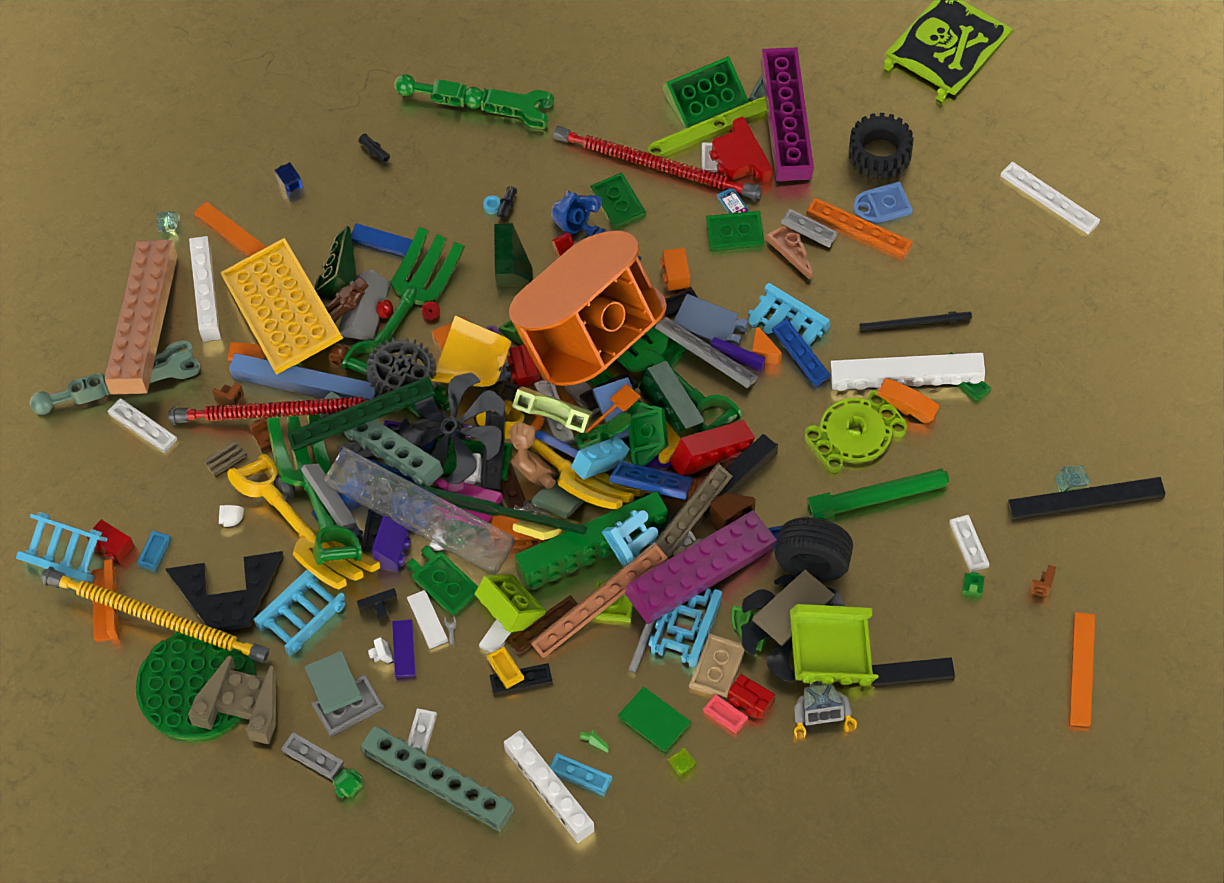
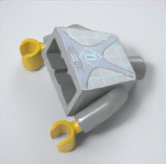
[794,681,857,738]

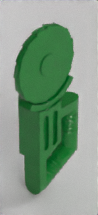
[574,413,632,450]

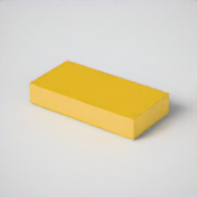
[487,647,524,689]

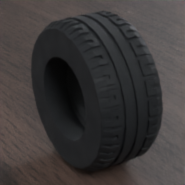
[774,517,853,582]

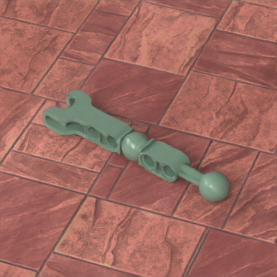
[30,340,200,415]

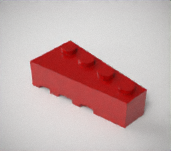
[670,420,755,476]

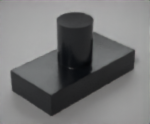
[357,588,397,620]

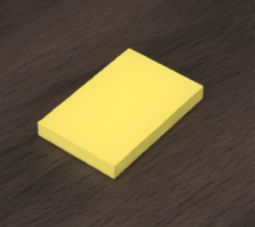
[513,513,581,540]

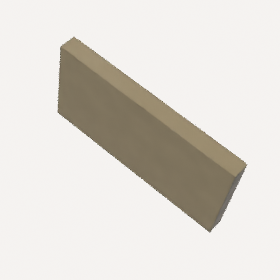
[752,570,835,646]

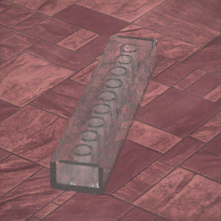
[324,447,515,575]

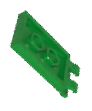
[407,545,478,618]

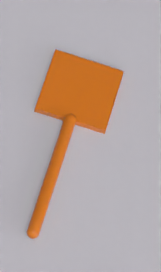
[585,384,640,434]

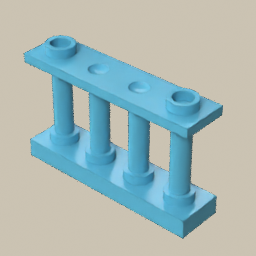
[16,512,108,583]
[254,570,346,656]

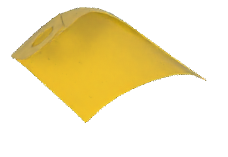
[431,316,512,387]

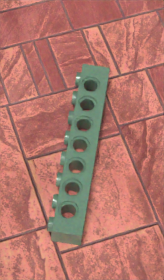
[319,391,444,487]
[360,726,514,832]

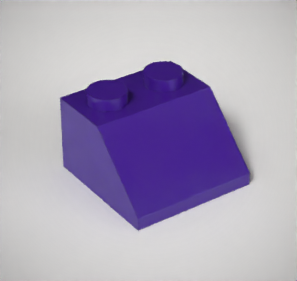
[372,516,411,573]

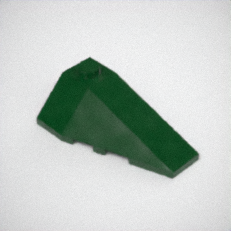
[494,223,533,287]
[314,226,356,297]

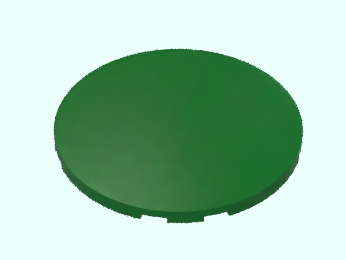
[136,631,257,741]

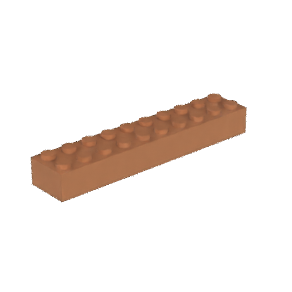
[104,240,178,394]

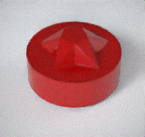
[377,299,394,319]
[421,301,440,320]

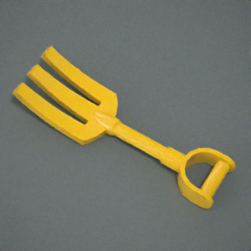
[476,400,646,510]
[227,454,380,590]

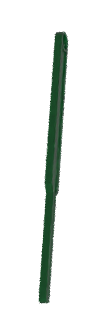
[363,473,587,535]

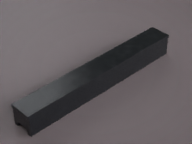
[658,434,778,535]

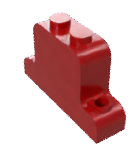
[709,116,773,183]

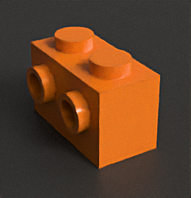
[660,248,690,291]

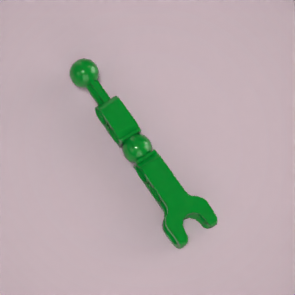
[394,74,555,129]

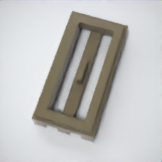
[204,440,247,477]

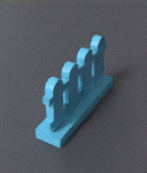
[748,282,831,350]
[601,510,666,567]

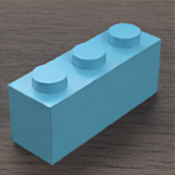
[571,436,630,480]

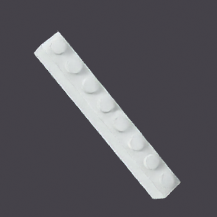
[830,353,985,391]

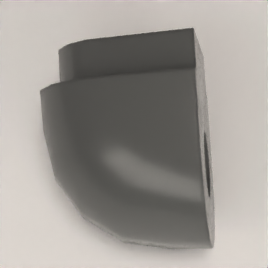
[274,475,296,502]

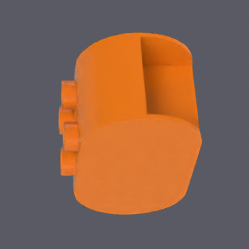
[509,231,667,386]

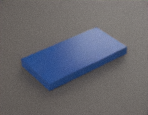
[610,461,694,500]

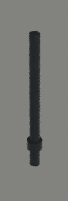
[859,311,972,331]

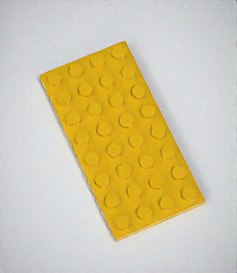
[220,238,343,375]

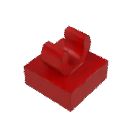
[552,232,574,257]

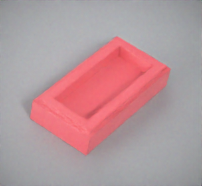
[703,694,748,734]

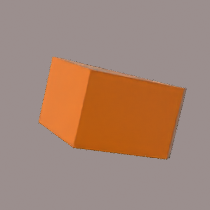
[752,327,782,364]

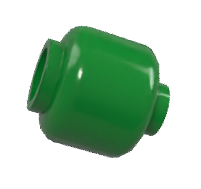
[333,767,363,799]

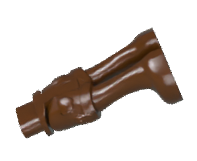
[325,276,369,323]

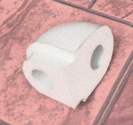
[219,505,244,527]

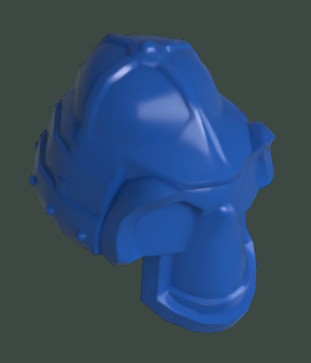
[551,190,602,234]

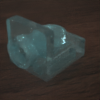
[1055,466,1090,492]

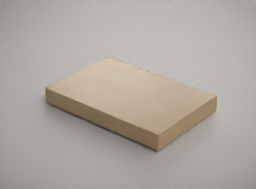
[689,633,745,700]

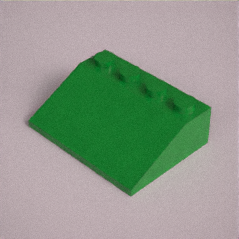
[662,56,749,129]

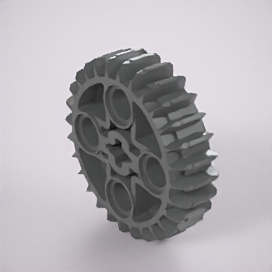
[366,337,437,395]

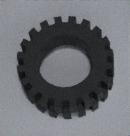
[849,113,914,180]

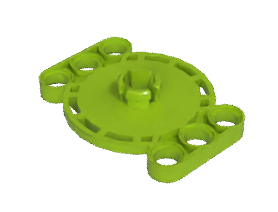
[804,390,907,473]

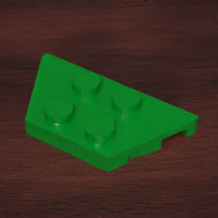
[626,402,668,466]

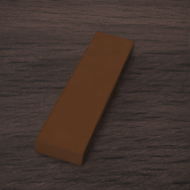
[507,595,578,656]

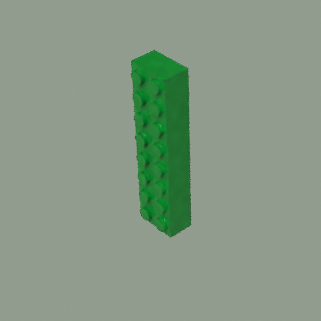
[515,491,668,591]

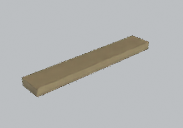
[654,463,733,558]

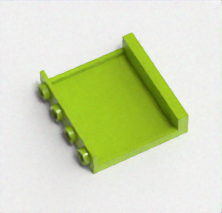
[790,604,879,686]

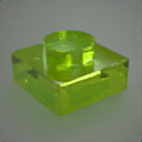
[668,748,697,777]

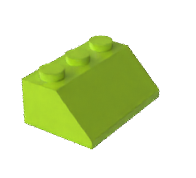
[475,574,547,632]

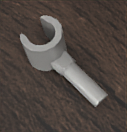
[444,616,457,645]

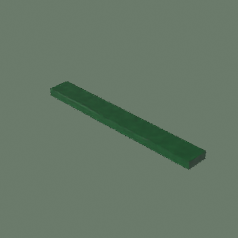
[287,376,437,452]

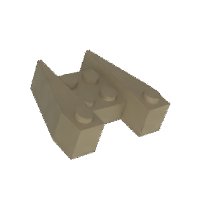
[188,656,276,744]

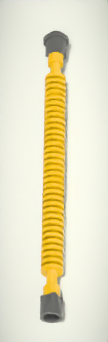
[41,566,270,663]

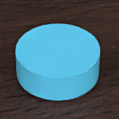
[483,195,501,214]

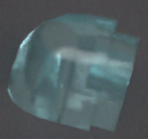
[157,212,180,233]

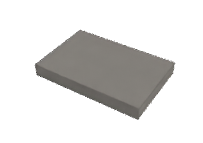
[311,674,384,738]

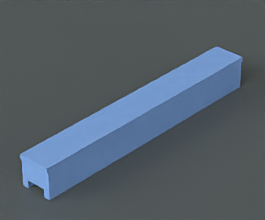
[229,353,379,400]

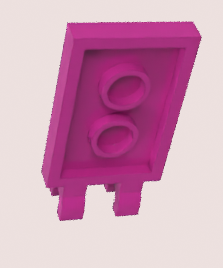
[425,478,503,529]

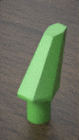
[580,730,609,752]

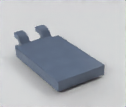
[673,294,748,347]

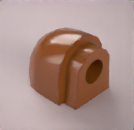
[329,344,349,369]

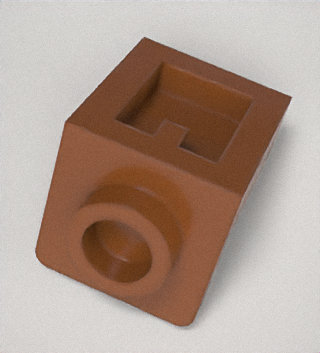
[249,418,271,452]
[1030,565,1056,596]

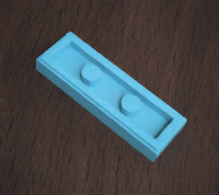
[550,753,613,796]

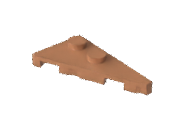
[766,225,813,279]

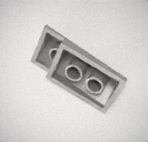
[338,269,391,341]

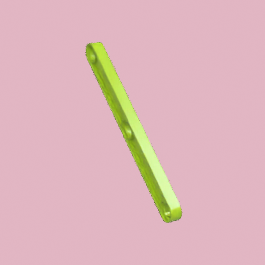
[648,96,767,157]

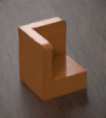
[212,382,244,405]

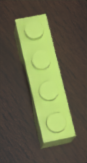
[512,386,593,433]

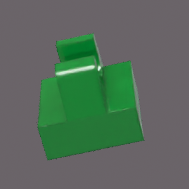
[962,572,985,597]

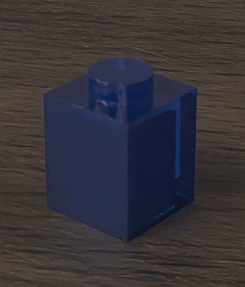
[274,162,303,195]

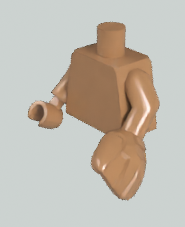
[509,423,557,489]

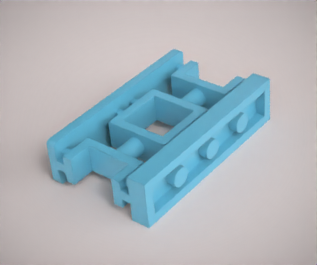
[649,588,722,668]

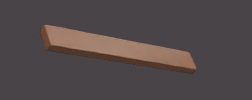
[530,543,668,658]

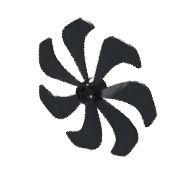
[399,373,505,484]
[742,575,845,681]

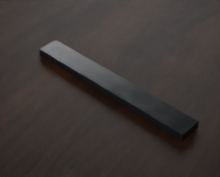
[1008,477,1166,520]

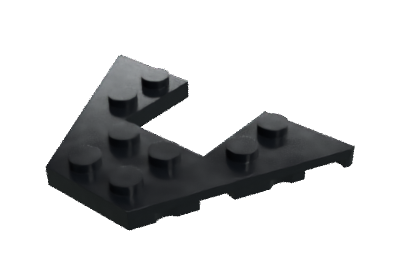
[165,551,284,631]

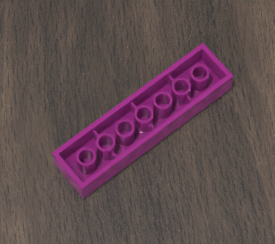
[760,47,814,181]
[625,510,777,624]

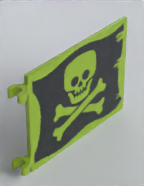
[883,0,1013,102]

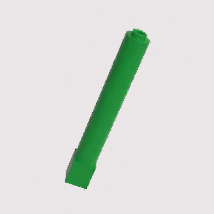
[807,468,949,520]

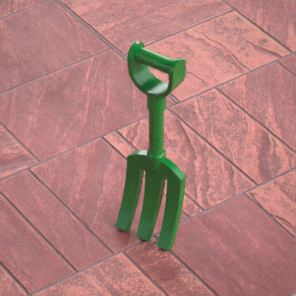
[342,227,465,380]
[616,326,743,432]
[267,414,362,565]

